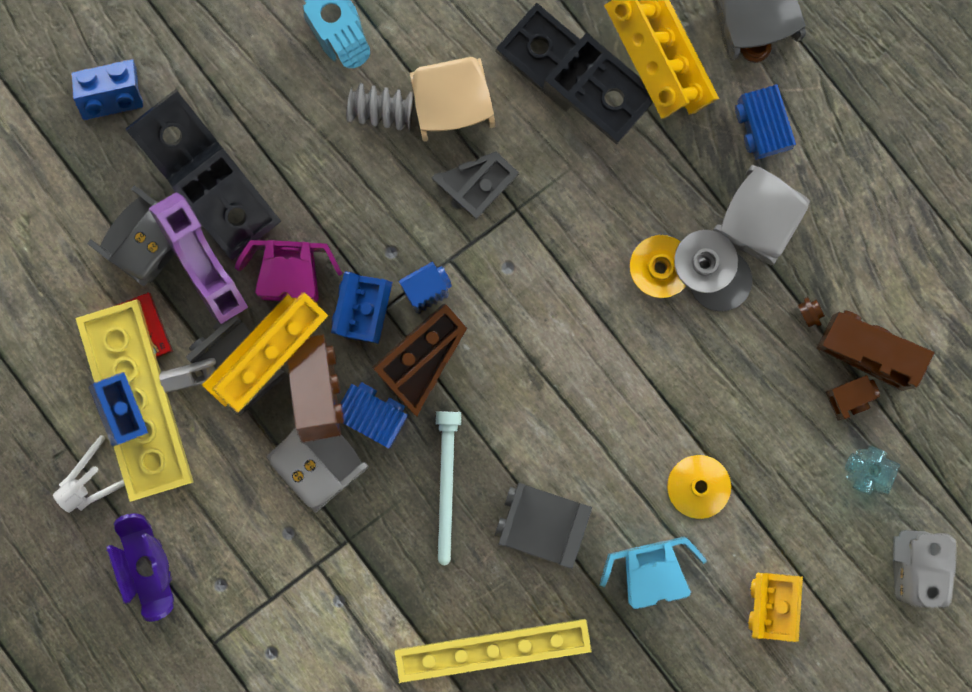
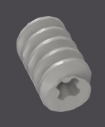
[346,83,414,131]

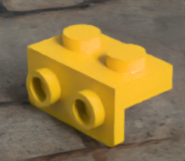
[748,573,803,642]

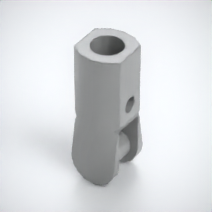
[159,358,216,393]

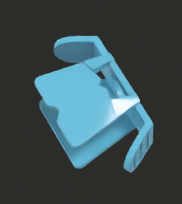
[303,0,370,68]
[600,537,707,609]

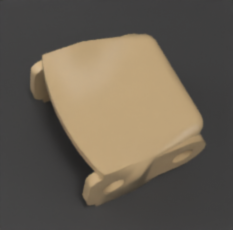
[410,57,495,142]

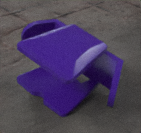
[107,513,174,622]

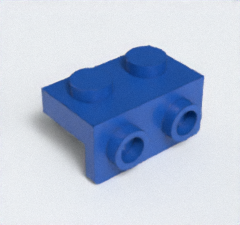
[72,59,143,120]
[331,271,393,344]

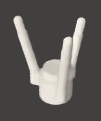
[53,435,125,513]

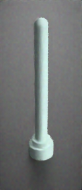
[436,411,461,565]

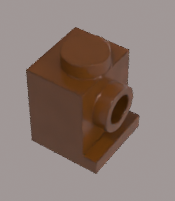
[825,375,880,421]

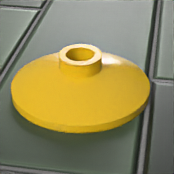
[630,235,686,298]
[667,455,731,519]

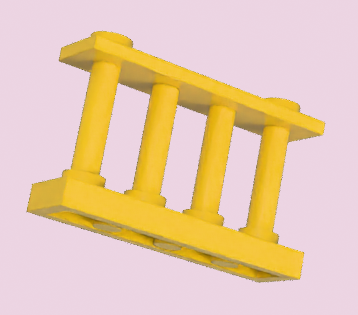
[604,0,719,119]
[201,293,328,412]

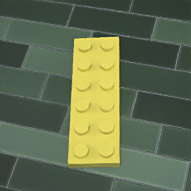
[75,299,194,502]

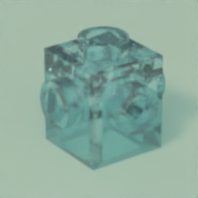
[845,446,901,495]

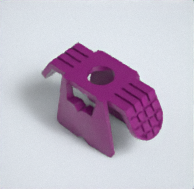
[235,240,343,303]

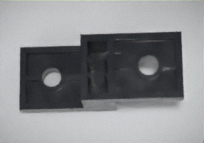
[495,2,653,145]
[125,89,281,260]

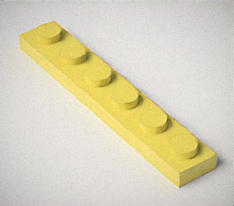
[395,619,591,683]

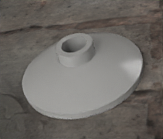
[674,230,738,293]

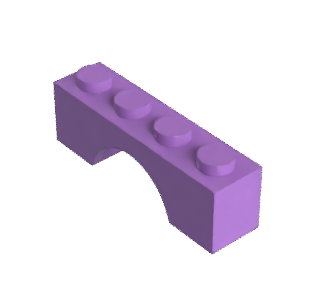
[149,192,248,324]

